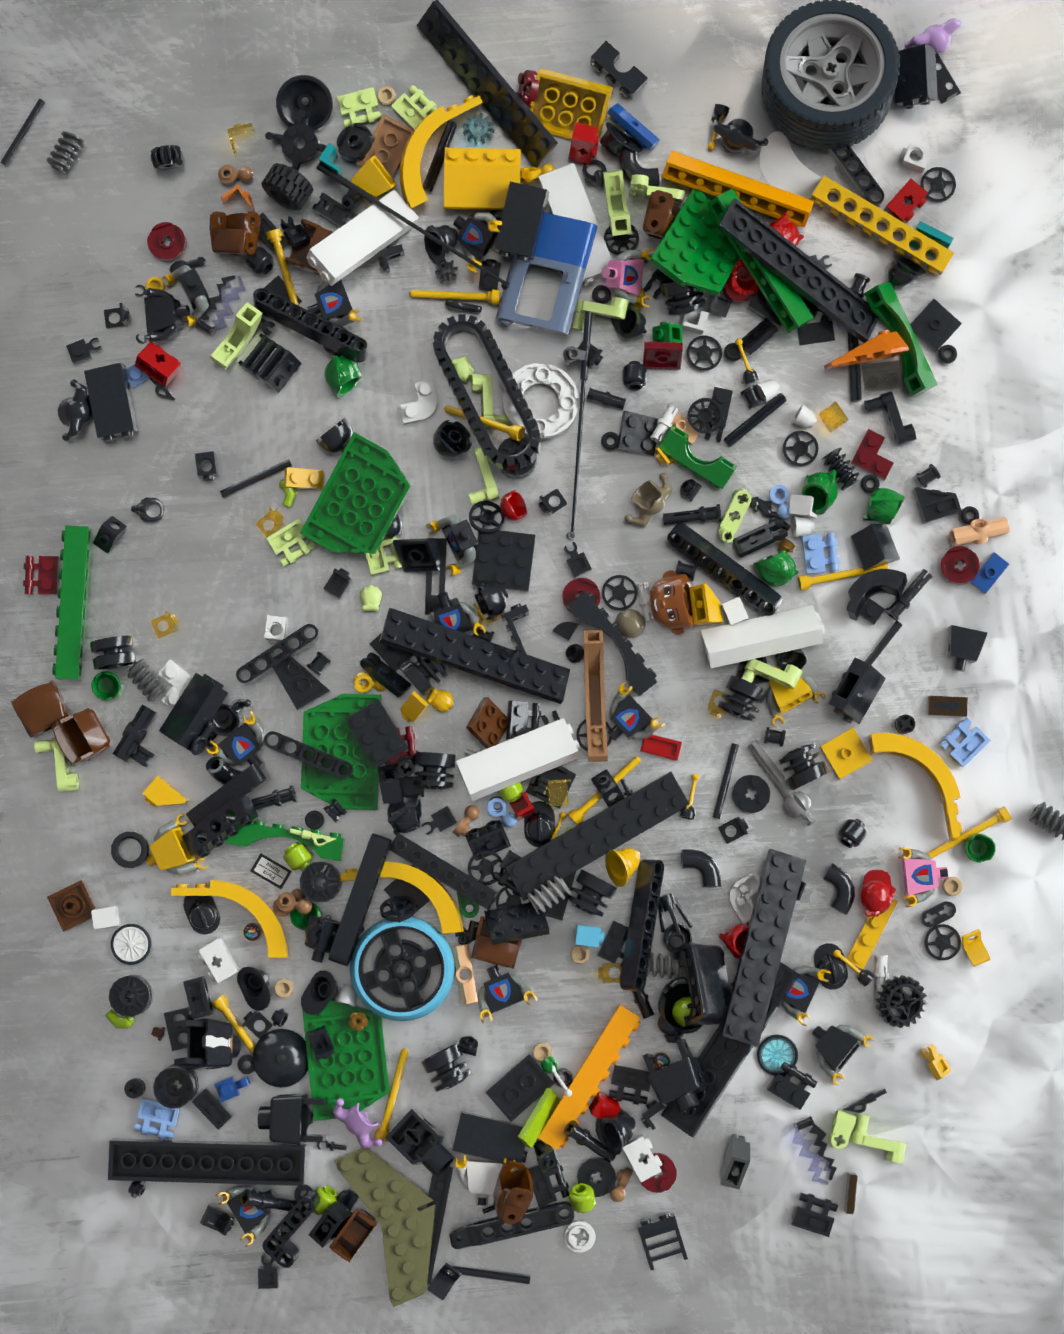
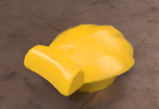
[425,687,454,713]

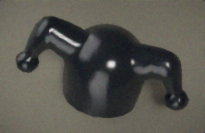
[711,115,769,152]
[58,379,92,441]
[207,699,252,748]

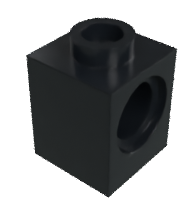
[195,451,219,481]

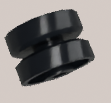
[90,635,136,670]

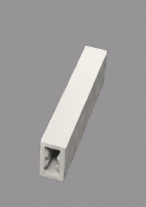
[538,163,612,286]
[306,190,419,286]
[701,605,826,668]
[456,718,581,801]

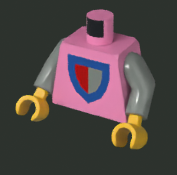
[602,248,655,308]
[898,847,948,908]

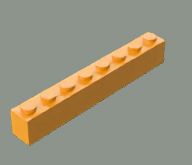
[662,150,814,228]
[538,1004,641,1151]

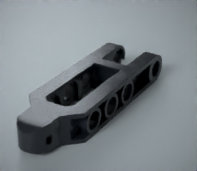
[449,1201,574,1249]

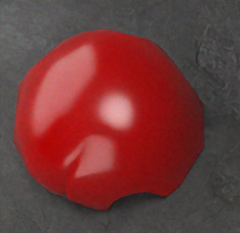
[500,490,527,521]

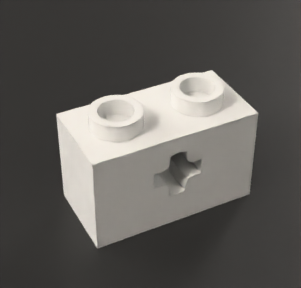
[198,938,239,984]
[623,1135,663,1182]

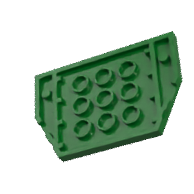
[648,189,740,296]
[300,432,412,554]
[301,694,381,810]
[302,1000,390,1121]

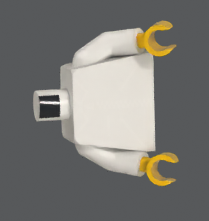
[455,1155,515,1206]

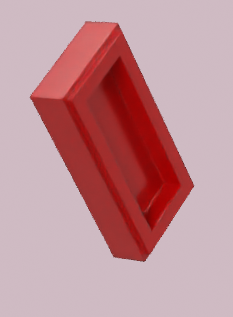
[640,735,682,761]

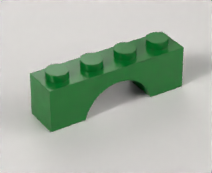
[659,425,737,489]

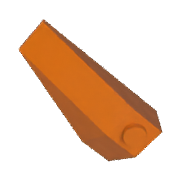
[824,330,909,369]

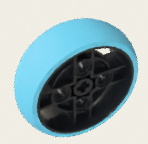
[350,916,455,1021]

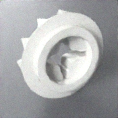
[564,1221,596,1253]

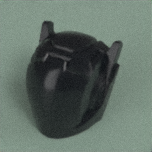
[387,794,422,835]

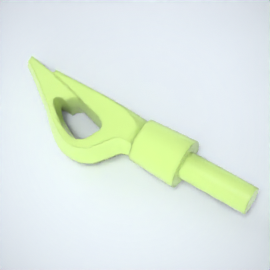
[290,829,336,846]

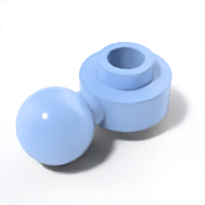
[769,485,791,519]
[487,796,517,828]

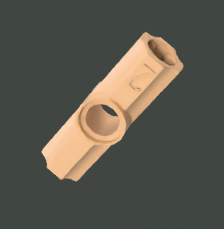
[950,517,1010,546]
[452,944,478,1005]

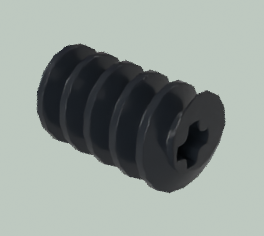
[821,447,860,491]

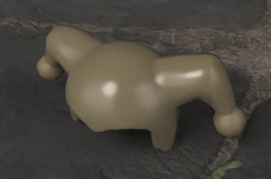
[624,473,672,527]

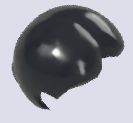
[657,977,703,1035]

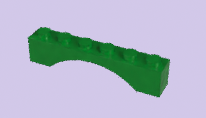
[864,282,938,396]
[225,821,345,861]

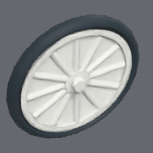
[111,924,151,965]

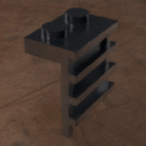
[238,333,301,393]
[501,603,529,656]
[637,1212,688,1270]

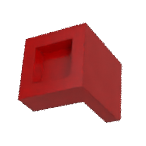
[509,792,535,820]
[589,1091,621,1120]

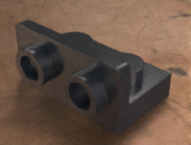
[465,820,511,861]

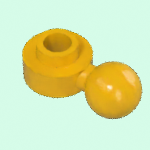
[520,163,555,182]
[353,672,386,693]

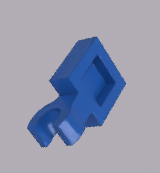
[214,1077,251,1102]

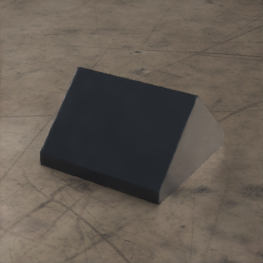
[851,524,900,571]
[393,538,440,572]

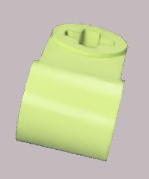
[828,1110,856,1149]

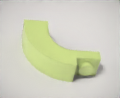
[603,170,632,236]
[210,302,262,370]

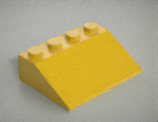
[530,68,613,139]
[443,147,521,210]

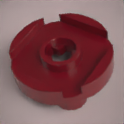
[516,70,539,109]
[147,222,186,261]
[941,546,980,585]
[562,578,601,614]
[641,1153,677,1193]

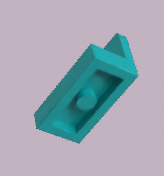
[319,143,342,176]
[909,221,954,259]

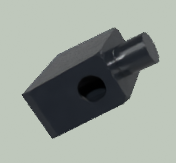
[947,625,987,672]

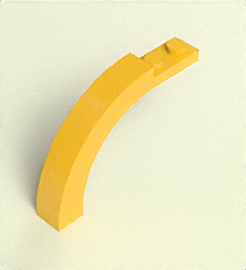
[400,95,483,208]
[868,733,962,840]
[340,862,464,934]
[171,880,288,958]

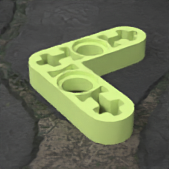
[629,174,685,203]

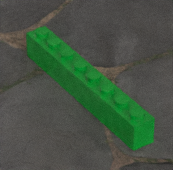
[708,189,814,334]
[52,525,91,681]

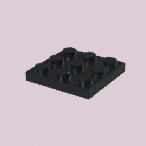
[472,530,536,592]

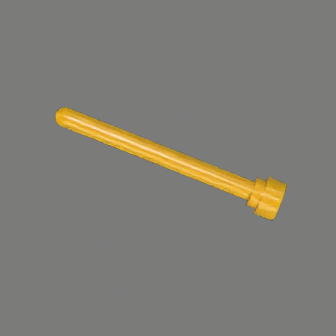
[266,229,299,306]
[409,289,500,305]
[444,405,525,441]
[798,564,889,591]
[567,756,641,825]
[927,806,1012,859]
[211,994,255,1055]
[374,1048,408,1142]

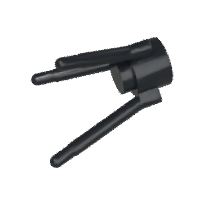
[658,893,693,936]

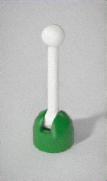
[541,1056,572,1097]

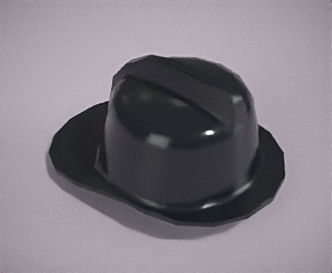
[600,122,643,154]
[611,303,647,339]
[524,801,555,847]
[183,896,220,935]
[814,943,848,990]
[237,967,271,1011]
[301,970,338,1015]

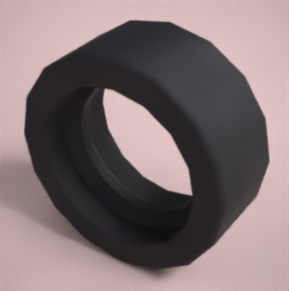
[111,832,149,868]

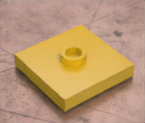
[820,727,873,780]

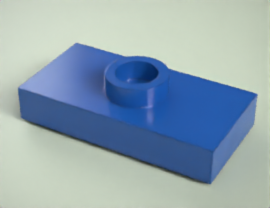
[970,552,1009,594]

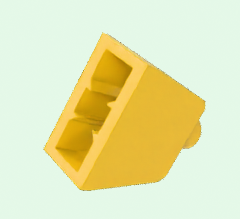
[351,155,397,201]

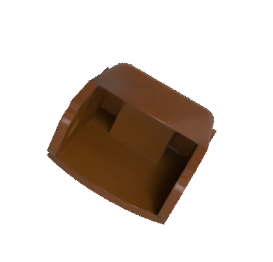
[642,190,680,242]
[209,211,261,255]
[285,219,334,276]
[11,680,70,738]
[51,708,111,767]
[471,916,522,969]
[493,1161,534,1225]
[329,1208,377,1263]

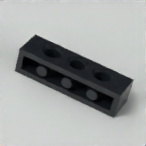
[182,795,258,858]

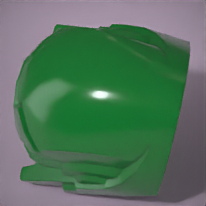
[324,356,362,398]
[802,469,838,515]
[862,488,905,525]
[753,550,799,587]

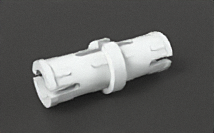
[650,404,678,443]
[636,582,654,622]
[874,955,889,994]

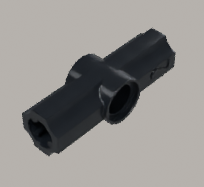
[112,704,157,762]

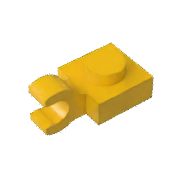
[920,1044,952,1081]

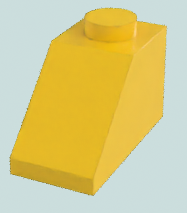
[689,584,723,625]
[399,691,429,723]
[142,776,189,806]

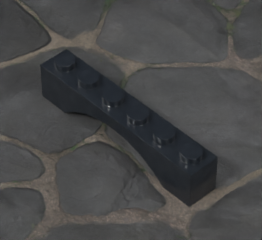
[566,592,657,696]

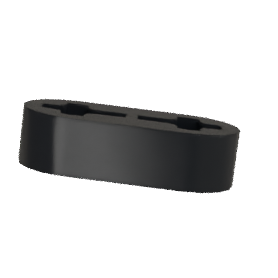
[920,901,956,927]

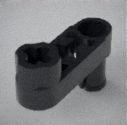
[864,391,917,445]

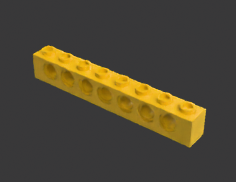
[811,175,954,275]

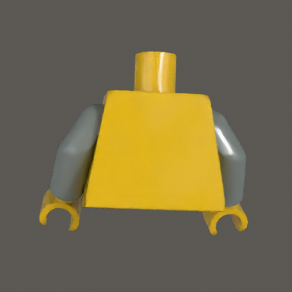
[766,666,826,727]
[146,814,207,875]

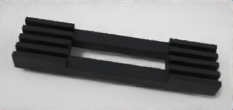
[425,538,447,615]

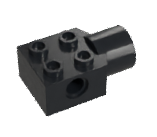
[385,1109,455,1177]

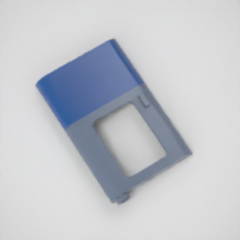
[496,212,598,335]

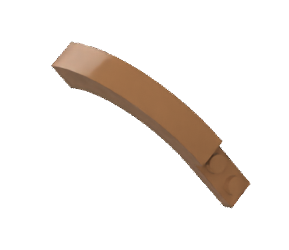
[583,630,608,762]

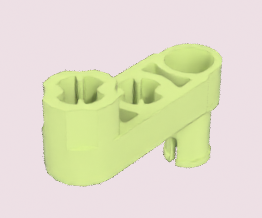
[571,297,629,331]
[471,374,511,428]
[468,447,500,505]
[718,488,751,542]
[741,659,803,690]
[35,738,79,792]
[850,1113,906,1163]

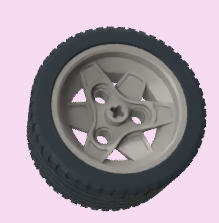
[761,0,900,150]

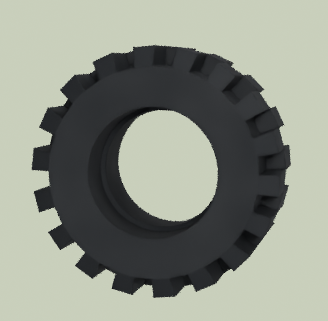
[261,163,314,211]

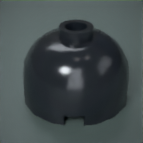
[315,418,353,453]
[433,420,472,459]
[473,581,508,620]

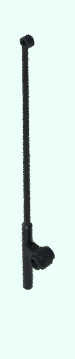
[316,163,510,290]
[563,311,593,540]

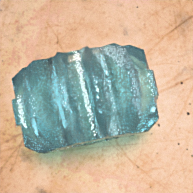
[463,113,495,146]

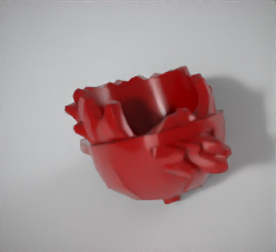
[724,259,758,302]
[861,869,896,917]

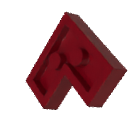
[851,429,894,481]

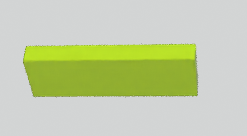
[518,1088,560,1148]

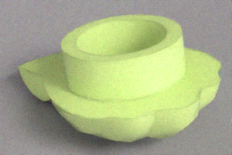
[451,355,474,383]
[360,585,382,612]

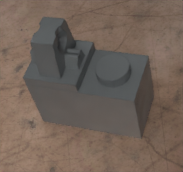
[720,1134,750,1189]

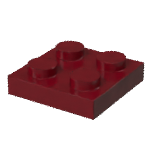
[643,341,683,370]

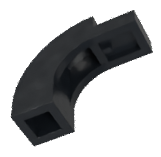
[846,569,907,621]

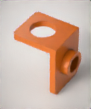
[221,185,255,211]

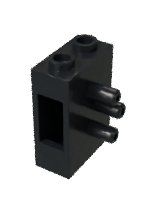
[895,44,938,109]
[828,657,886,724]

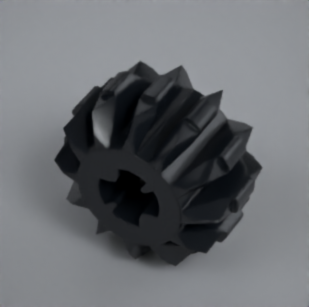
[150,145,183,169]

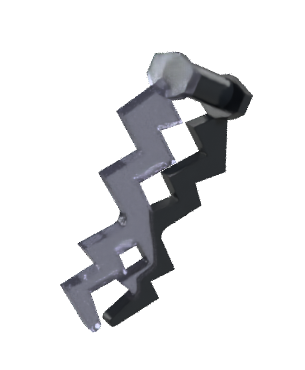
[195,275,246,337]
[792,1116,837,1184]

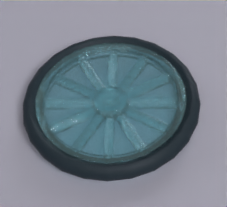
[757,1035,798,1076]

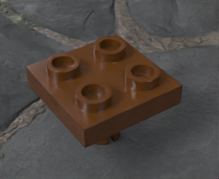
[466,697,507,749]
[47,880,96,932]

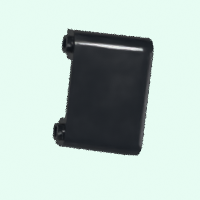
[672,942,731,1026]

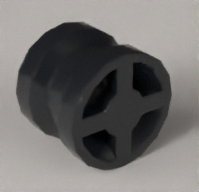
[894,714,915,734]
[130,745,155,768]
[531,776,555,798]
[323,798,347,823]
[124,1078,146,1099]

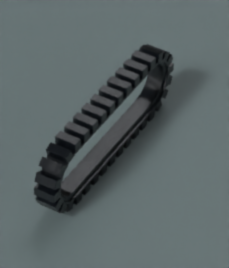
[433,314,541,471]

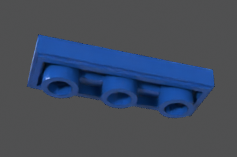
[607,103,660,149]

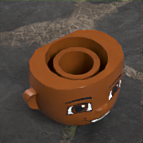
[650,570,694,635]

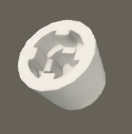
[756,379,780,403]
[792,405,817,429]
[791,516,814,537]
[335,984,357,1007]

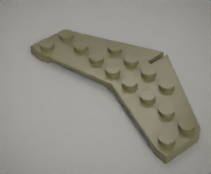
[334,1148,436,1307]

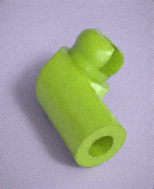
[279,479,297,508]
[105,1009,134,1029]

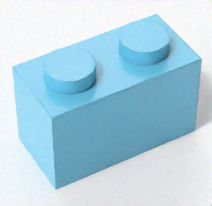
[575,924,604,947]

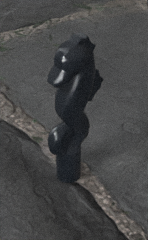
[750,497,791,531]

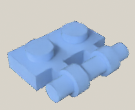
[802,533,840,575]
[940,717,991,768]
[134,1098,180,1140]

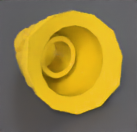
[606,848,640,887]

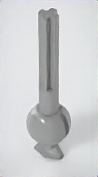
[748,740,816,826]

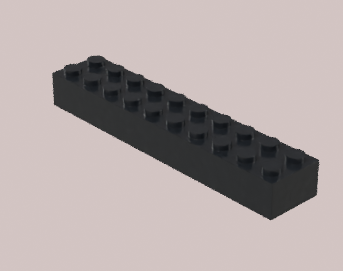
[108,1138,307,1186]

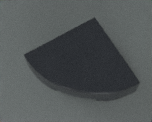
[552,622,578,641]

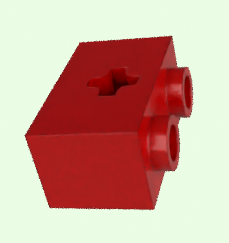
[568,123,600,164]
[884,178,928,223]
[134,342,181,387]

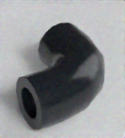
[618,149,660,187]
[206,756,251,792]
[681,849,722,888]
[823,863,855,915]

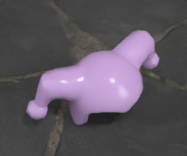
[904,18,962,53]
[333,1098,383,1148]

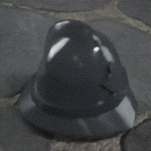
[424,225,458,265]
[888,254,927,289]
[601,1114,635,1155]

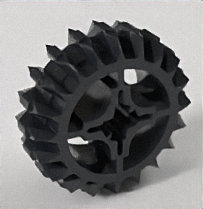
[875,975,928,1028]

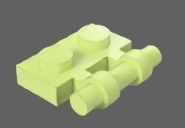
[391,85,437,130]
[337,87,381,127]
[266,519,316,566]
[366,536,402,575]

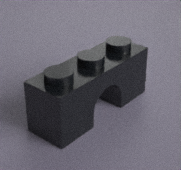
[590,41,648,99]

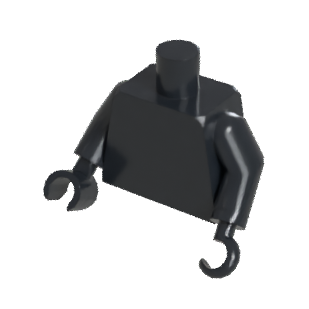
[135,285,190,344]
[305,915,364,963]

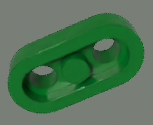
[456,891,479,918]

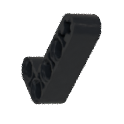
[262,1191,320,1268]

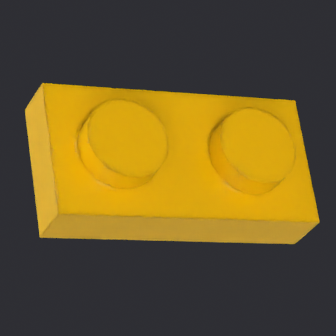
[284,467,324,490]

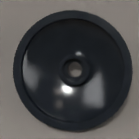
[276,75,333,130]
[252,1029,309,1088]

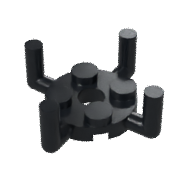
[265,110,327,172]

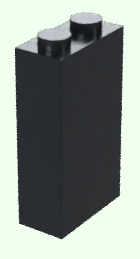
[494,181,550,261]
[84,363,138,442]
[159,673,228,751]
[452,1111,528,1163]

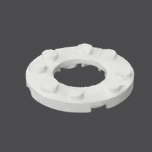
[503,363,579,439]

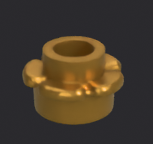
[778,538,796,553]
[349,1012,368,1031]

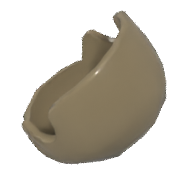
[615,609,646,638]

